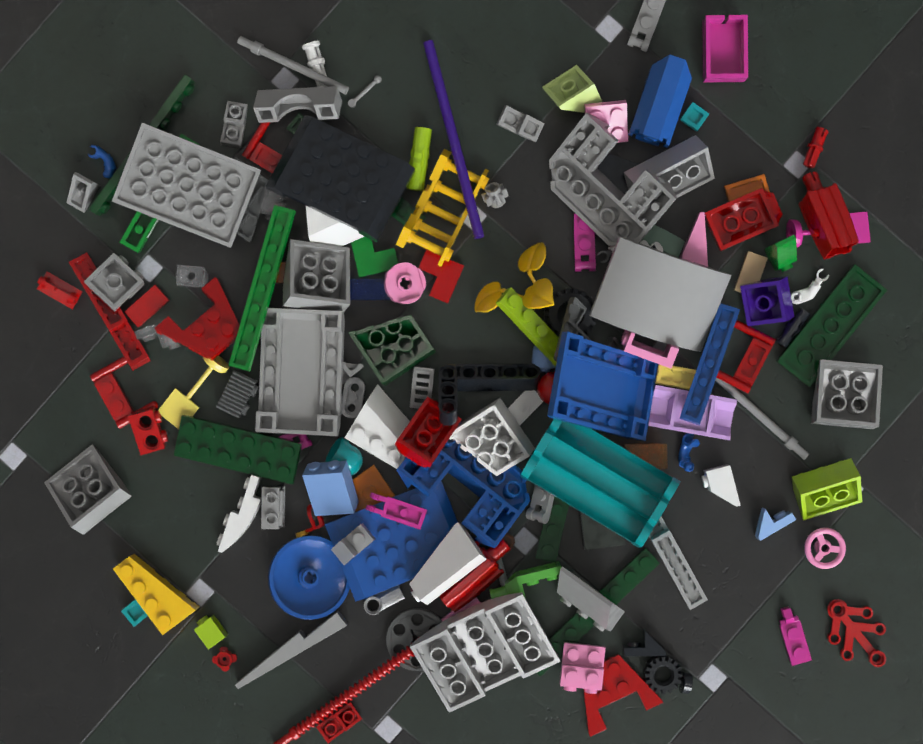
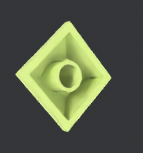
[542,65,602,113]

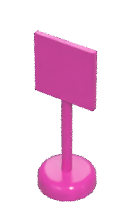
[786,212,871,248]

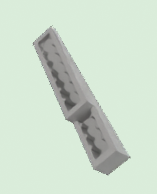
[649,516,708,610]
[235,610,349,689]

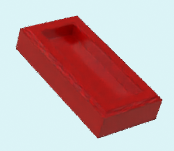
[125,285,170,327]

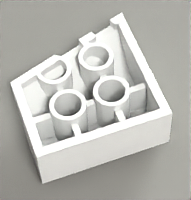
[345,384,410,469]
[449,398,535,476]

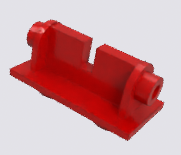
[37,271,83,310]

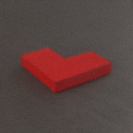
[419,249,464,304]

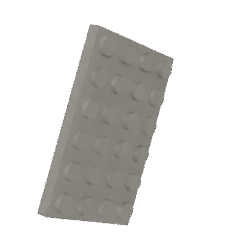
[112,123,261,248]

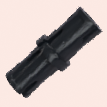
[776,307,810,349]

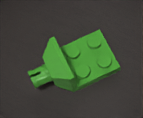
[489,561,562,599]

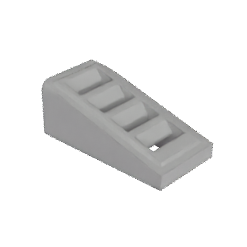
[410,367,435,409]

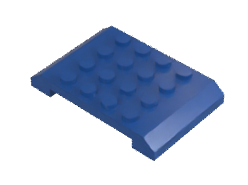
[547,331,658,441]
[325,481,458,602]

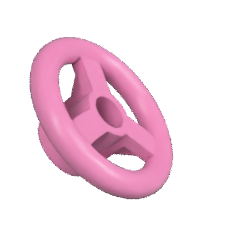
[804,527,846,569]

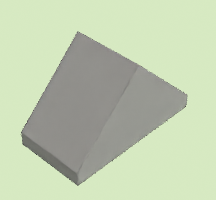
[66,172,100,213]

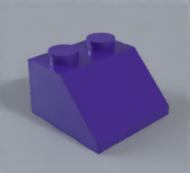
[740,276,795,326]

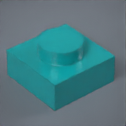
[680,102,709,132]
[121,599,148,627]

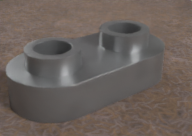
[341,377,365,418]

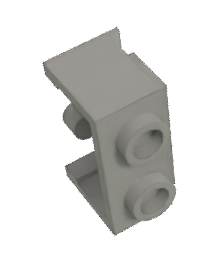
[261,486,285,529]

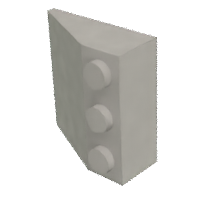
[283,239,350,311]
[811,359,883,429]
[44,444,131,535]
[557,566,625,632]

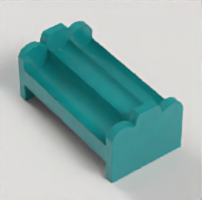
[521,419,681,548]

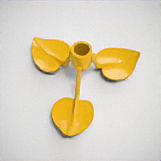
[475,242,554,313]

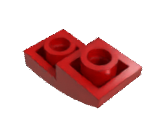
[315,702,362,743]

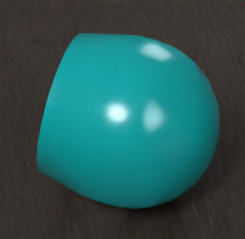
[325,437,363,476]

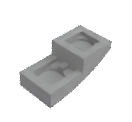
[496,105,545,142]

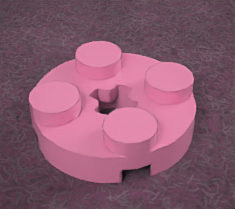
[384,262,426,304]

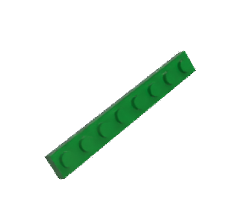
[228,205,296,371]

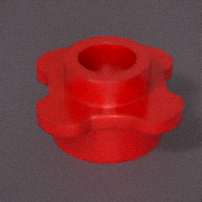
[212,646,237,671]

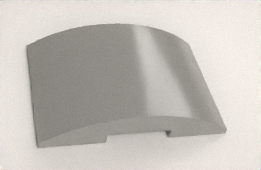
[589,236,731,352]
[410,593,560,712]

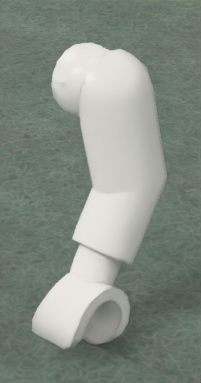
[791,269,829,305]

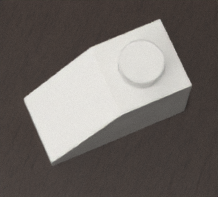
[701,464,741,507]

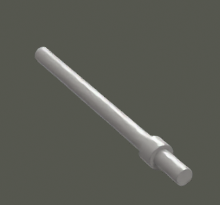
[237,36,349,95]
[716,378,809,460]

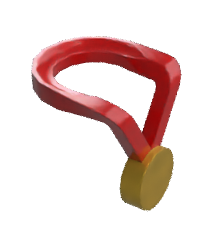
[296,504,324,538]

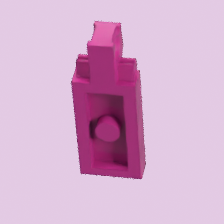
[779,606,812,666]

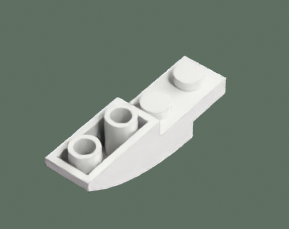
[217,475,262,553]

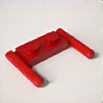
[242,122,282,173]
[717,320,776,393]
[90,356,158,429]

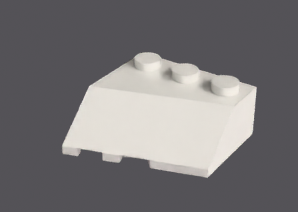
[306,206,364,247]

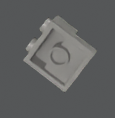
[84,253,144,312]

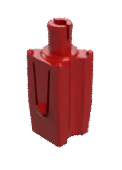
[798,172,859,260]
[439,539,511,613]

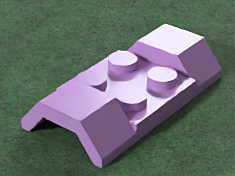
[648,385,737,440]

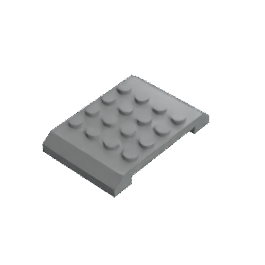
[255,308,345,436]

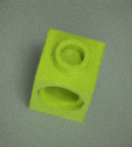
[194,615,228,650]

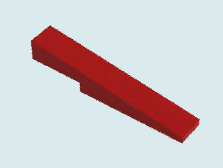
[69,252,150,371]

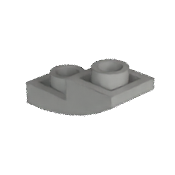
[220,101,248,148]

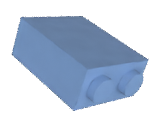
[302,460,359,516]

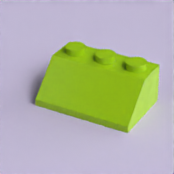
[792,458,862,520]

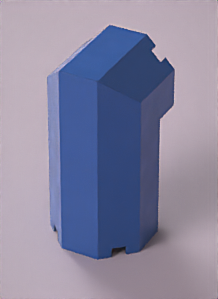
[628,55,692,148]

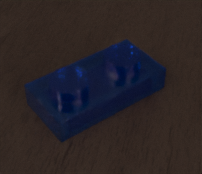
[350,279,391,300]

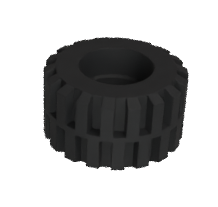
[544,288,596,337]

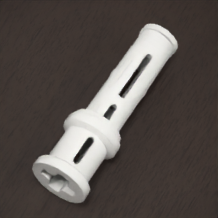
[302,41,328,87]

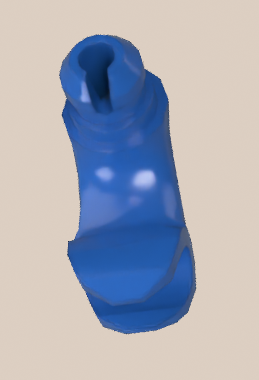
[87,145,117,179]
[678,433,700,472]

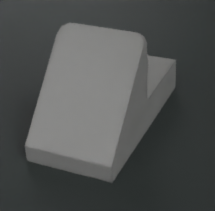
[331,523,376,565]

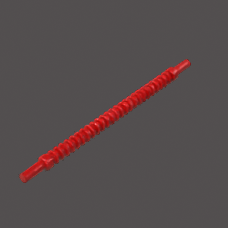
[273,636,421,744]

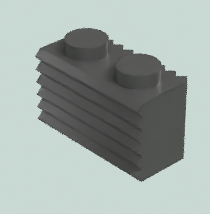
[216,370,259,418]

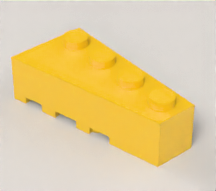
[113,554,200,635]

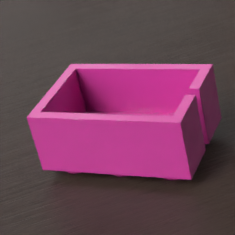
[702,15,748,82]

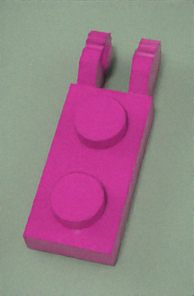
[365,492,427,529]

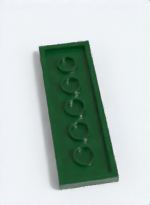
[776,264,887,387]
[174,415,302,484]

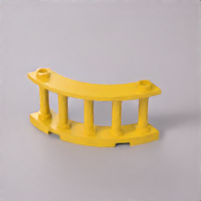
[396,149,490,266]

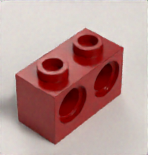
[128,406,168,455]

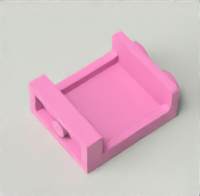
[621,330,679,369]

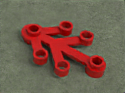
[827,599,886,667]

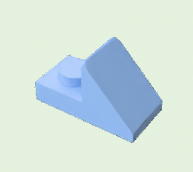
[755,507,796,541]

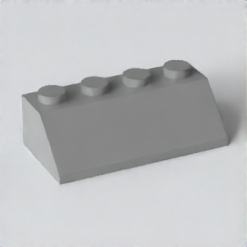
[624,135,715,198]

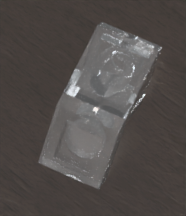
[135,324,181,350]

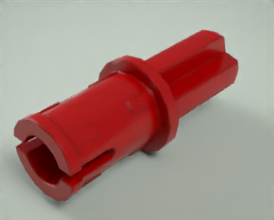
[803,127,829,169]

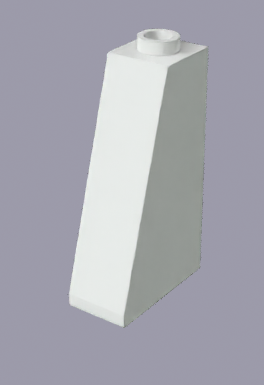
[409,522,486,605]

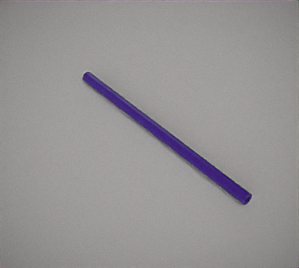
[423,40,484,239]

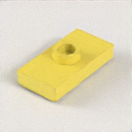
[655,364,696,390]

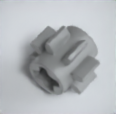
[481,182,509,208]

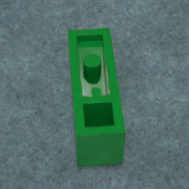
[764,235,797,272]

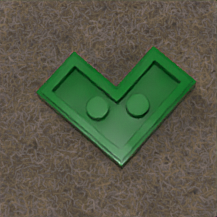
[351,236,398,278]

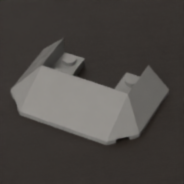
[549,113,677,246]

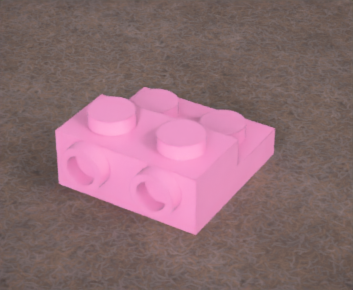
[559,642,606,694]

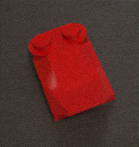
[705,188,783,251]
[395,396,462,467]

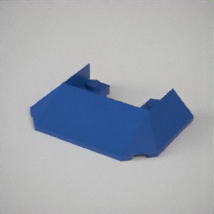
[397,422,530,548]

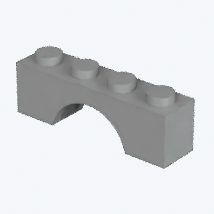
[253,86,342,123]

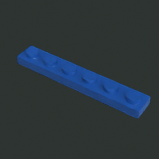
[680,303,740,426]

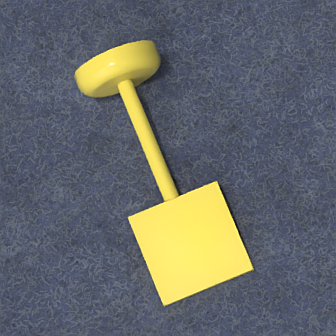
[159,355,229,429]

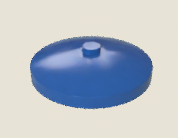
[268,536,350,620]

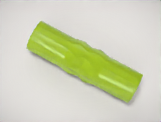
[406,127,432,191]

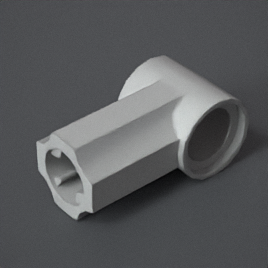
[364,585,405,615]

